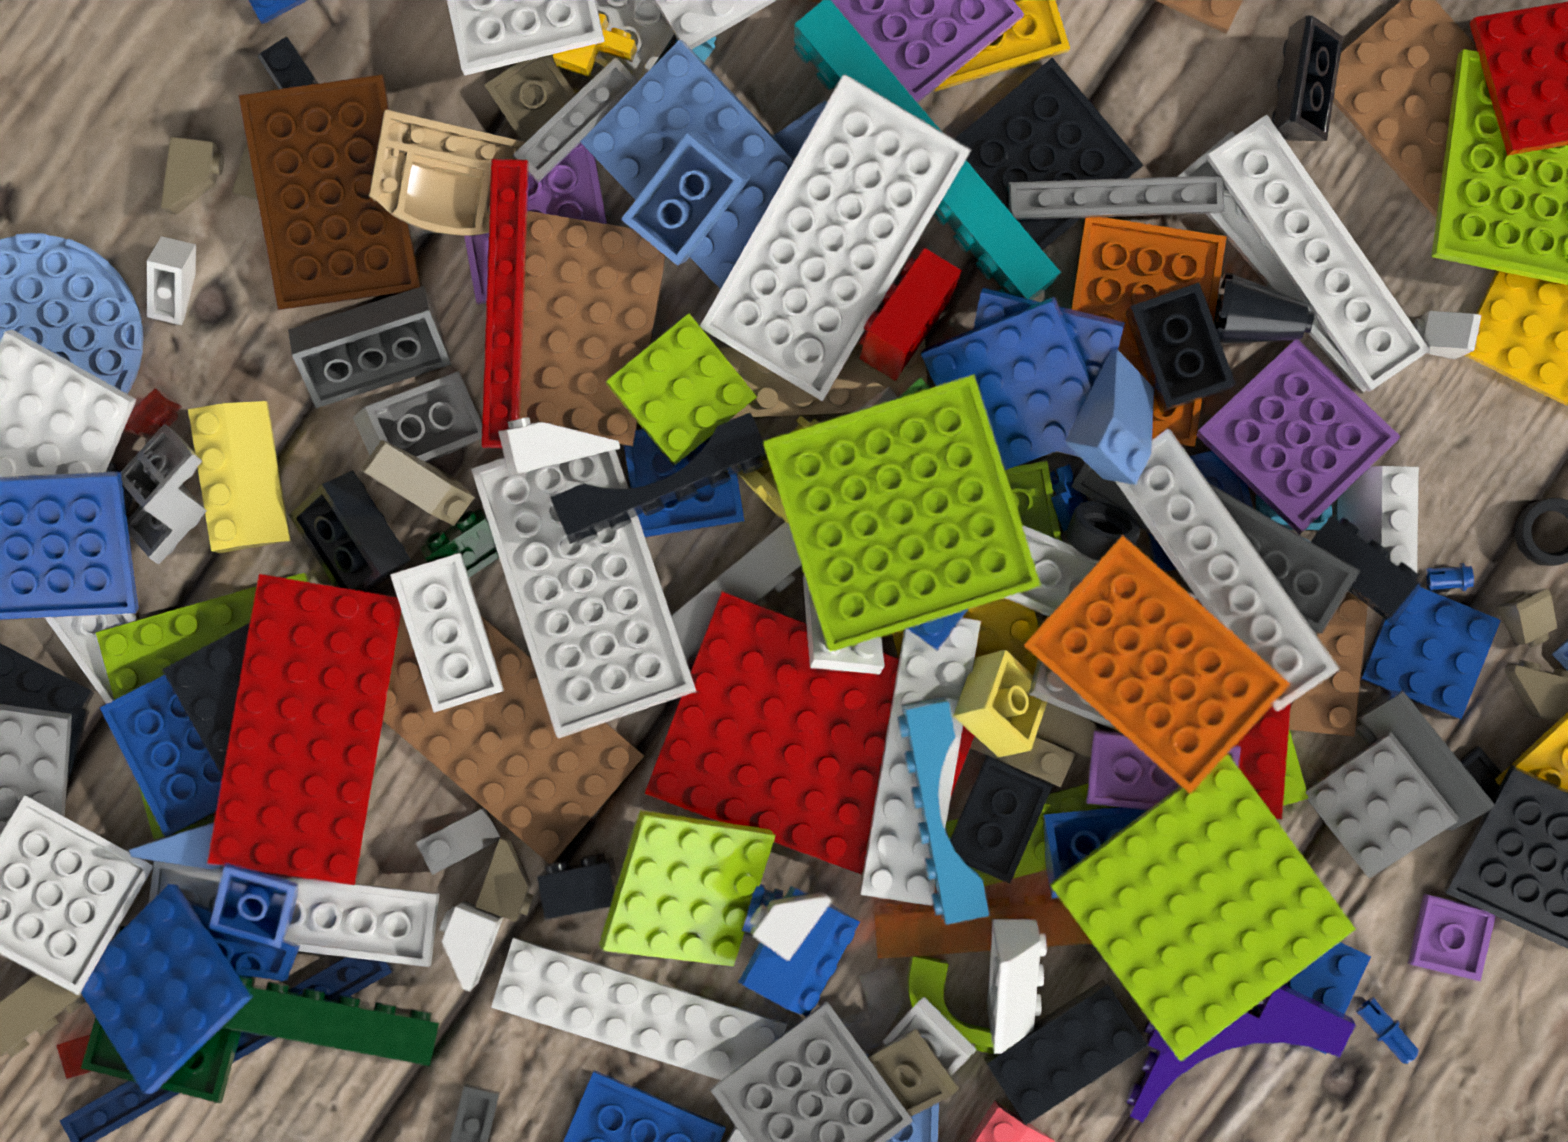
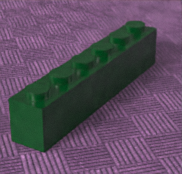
[222,975,439,1066]

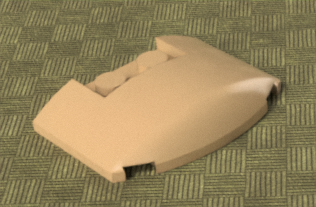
[369,110,526,236]

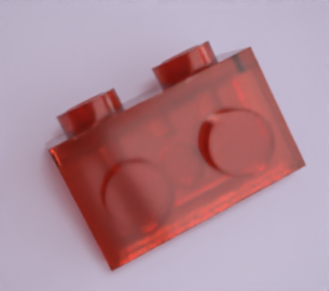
[125,388,182,436]

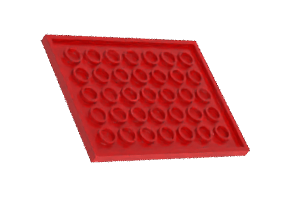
[644,591,974,875]

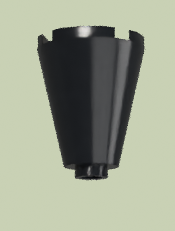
[1214,272,1314,344]

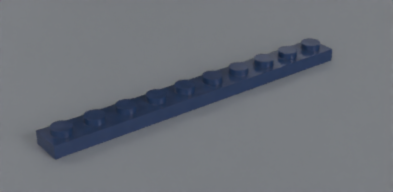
[59,957,394,1142]

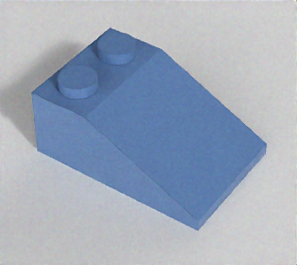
[1065,349,1154,485]
[129,823,224,869]

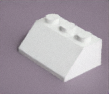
[1336,466,1419,573]
[987,920,1046,1053]

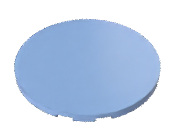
[0,233,144,394]

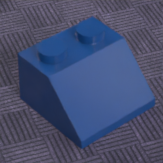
[209,863,298,948]

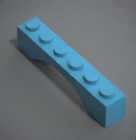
[897,697,989,925]

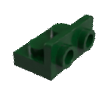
[421,509,499,578]

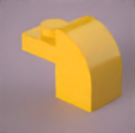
[552,13,637,77]

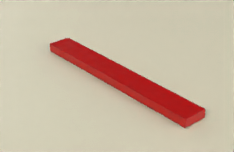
[481,159,529,449]

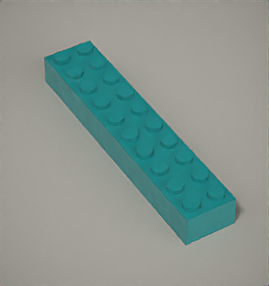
[793,0,1061,300]

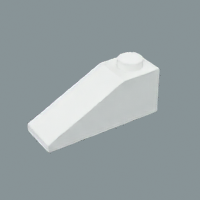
[499,417,620,474]

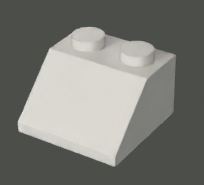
[440,901,504,992]

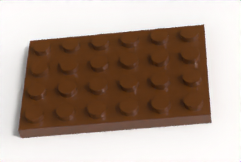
[238,74,420,310]

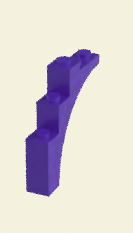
[1126,985,1356,1122]

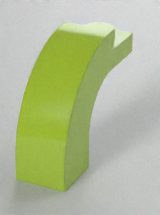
[907,953,995,1054]

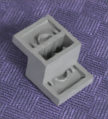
[121,424,207,565]

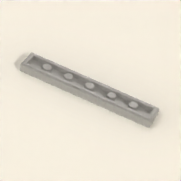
[1008,176,1224,220]

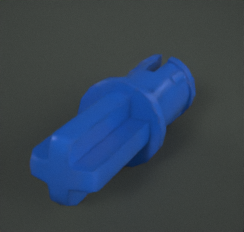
[1356,997,1419,1064]

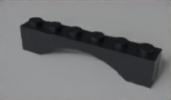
[550,412,768,545]

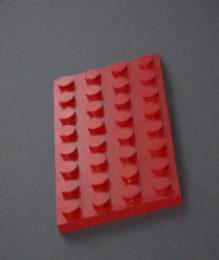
[207,574,402,886]

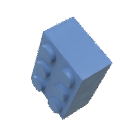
[621,131,751,265]

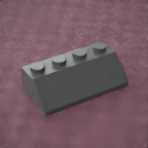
[288,286,451,408]
[1356,691,1495,831]

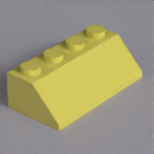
[188,401,291,553]

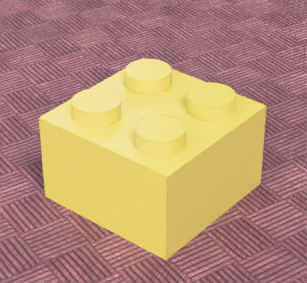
[953,650,1047,757]

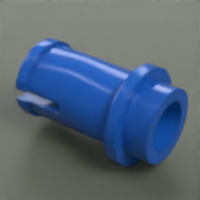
[1426,563,1474,591]

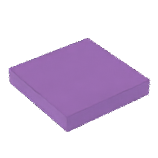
[1408,894,1496,982]

